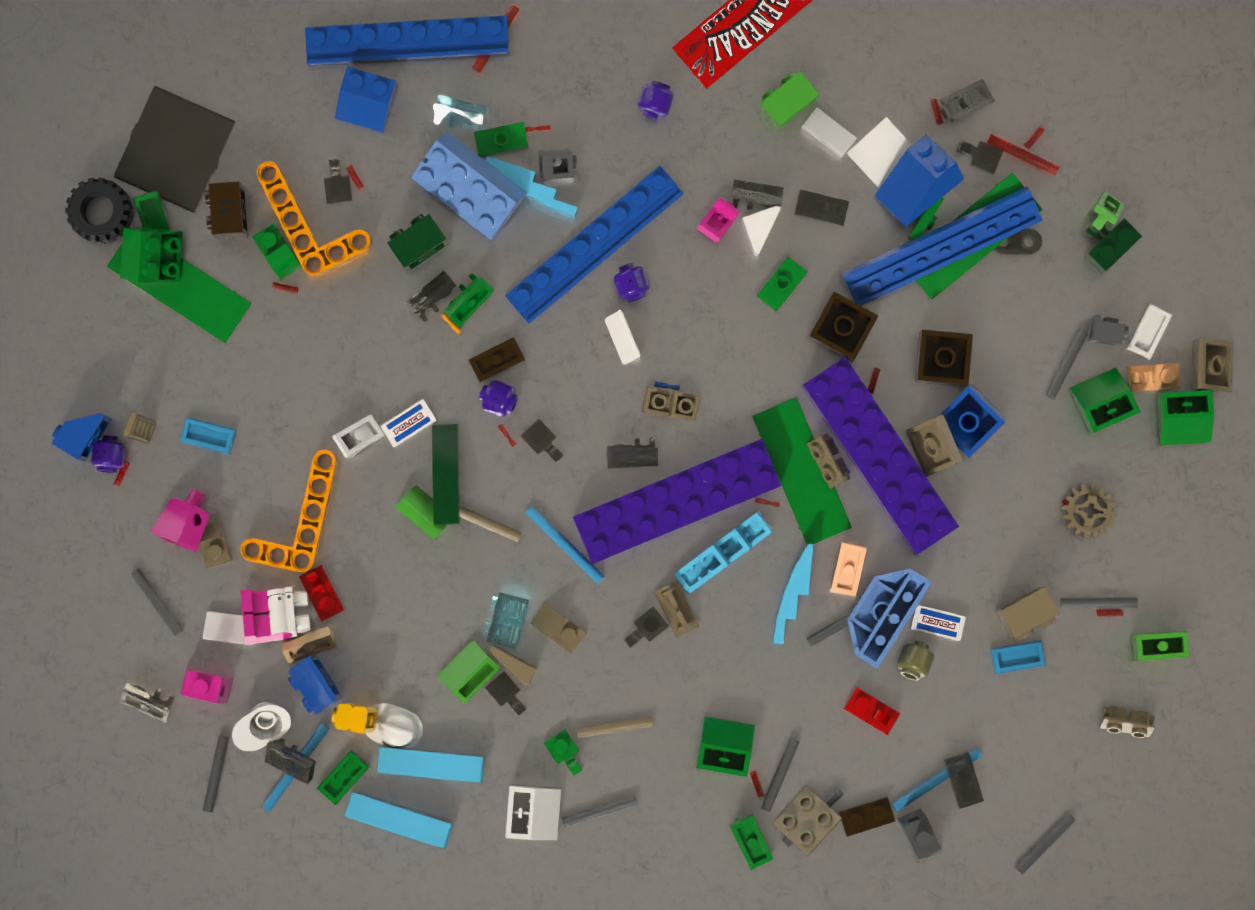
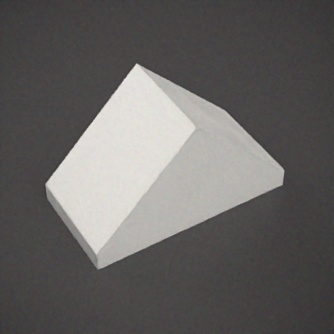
[742,206,781,256]

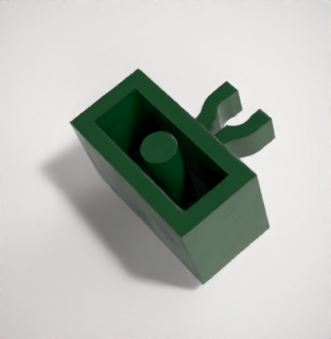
[1084,218,1142,274]

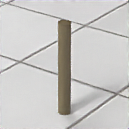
[459,505,521,542]
[576,716,653,738]

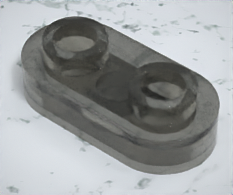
[993,229,1042,255]

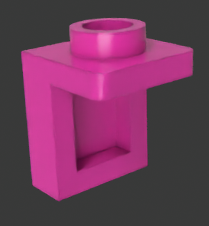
[697,197,740,243]

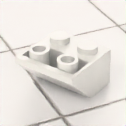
[505,785,561,840]

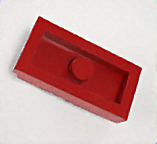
[299,565,345,622]
[844,687,901,735]

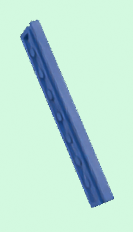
[305,15,509,66]
[505,166,684,324]
[842,186,1043,306]

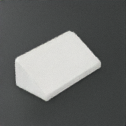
[801,108,857,158]
[605,310,641,365]
[203,611,253,645]

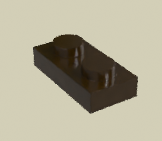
[469,337,525,383]
[839,797,896,837]

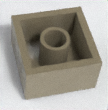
[995,587,1060,640]

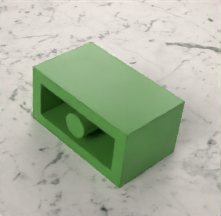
[760,71,820,129]
[1132,631,1190,661]

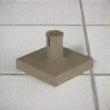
[906,414,963,477]

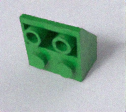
[120,227,183,283]
[1069,368,1140,434]
[1157,390,1214,445]
[696,717,755,777]

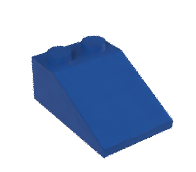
[875,134,964,227]
[288,655,343,715]

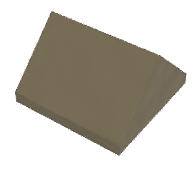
[1192,338,1233,393]

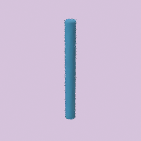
[525,505,605,584]
[262,723,330,812]
[891,748,982,812]

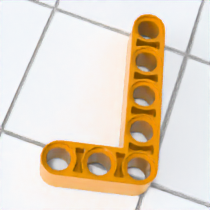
[257,161,372,277]
[241,450,338,572]

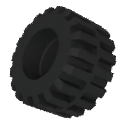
[65,177,133,244]

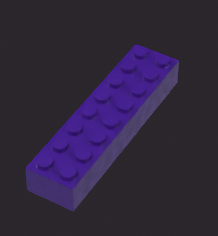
[802,357,959,555]
[573,439,781,564]

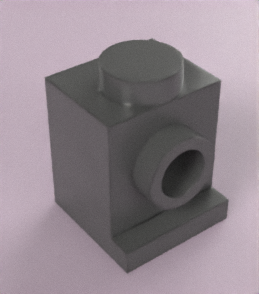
[538,149,577,180]
[1088,315,1129,346]

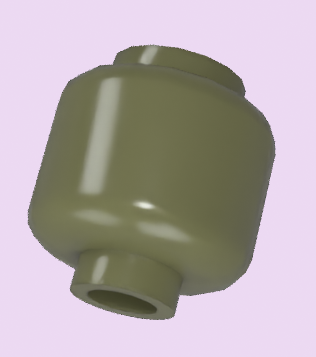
[897,641,934,681]

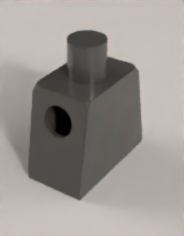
[898,808,942,863]

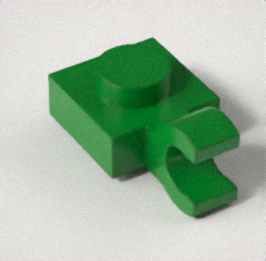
[544,729,582,776]

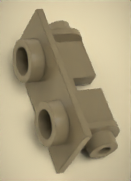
[807,434,850,489]
[654,581,699,638]
[1100,705,1155,738]

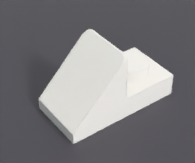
[332,414,385,458]

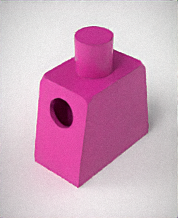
[150,489,209,552]
[180,668,233,704]

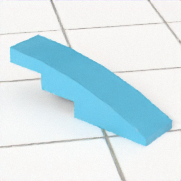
[486,156,578,219]
[674,511,774,594]
[772,544,813,644]
[377,747,485,783]
[345,792,453,849]

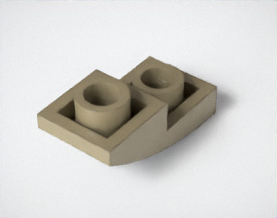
[642,387,699,421]

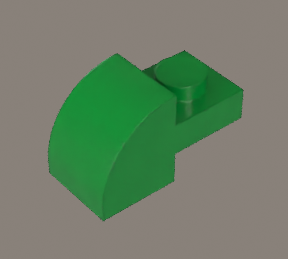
[252,223,302,281]

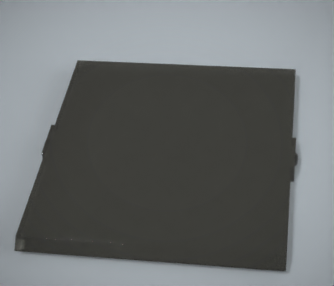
[114,86,236,213]

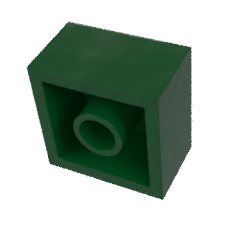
[387,214,449,273]

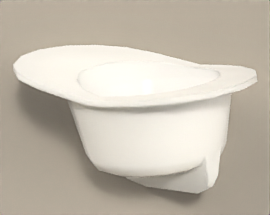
[232,702,291,751]
[366,703,423,749]

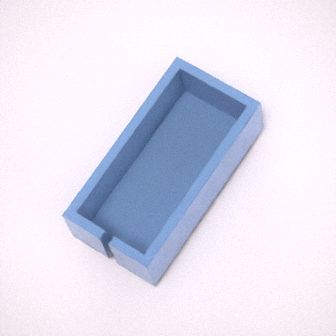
[411,131,527,240]

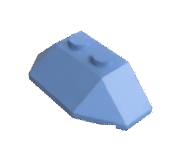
[847,568,932,669]

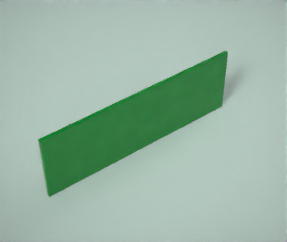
[916,172,1043,299]
[107,244,252,344]
[752,397,852,544]

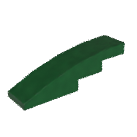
[432,424,460,525]

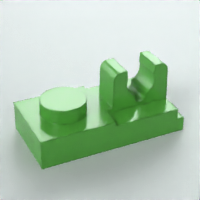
[1092,191,1125,231]

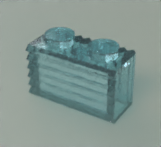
[483,592,530,649]

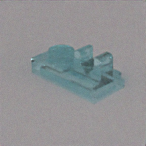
[433,95,487,127]

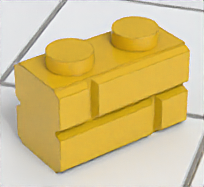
[332,703,378,733]

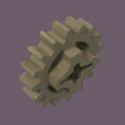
[1061,483,1117,539]

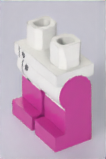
[240,587,311,645]

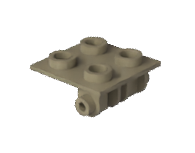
[772,786,842,856]

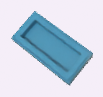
[180,417,236,454]
[990,640,1046,674]

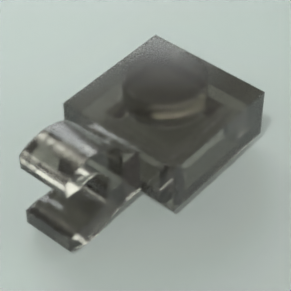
[956,140,1004,175]
[324,158,353,204]
[521,419,564,463]
[624,607,669,647]
[485,671,527,715]

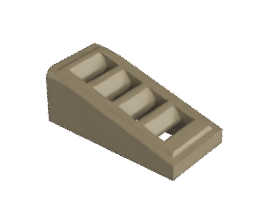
[123,412,157,444]
[489,645,537,687]

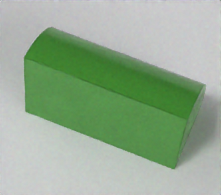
[395,485,448,540]
[437,640,500,704]

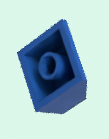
[335,66,398,133]
[939,384,1008,458]
[51,413,112,462]

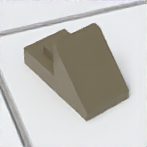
[199,512,232,568]
[530,603,586,654]

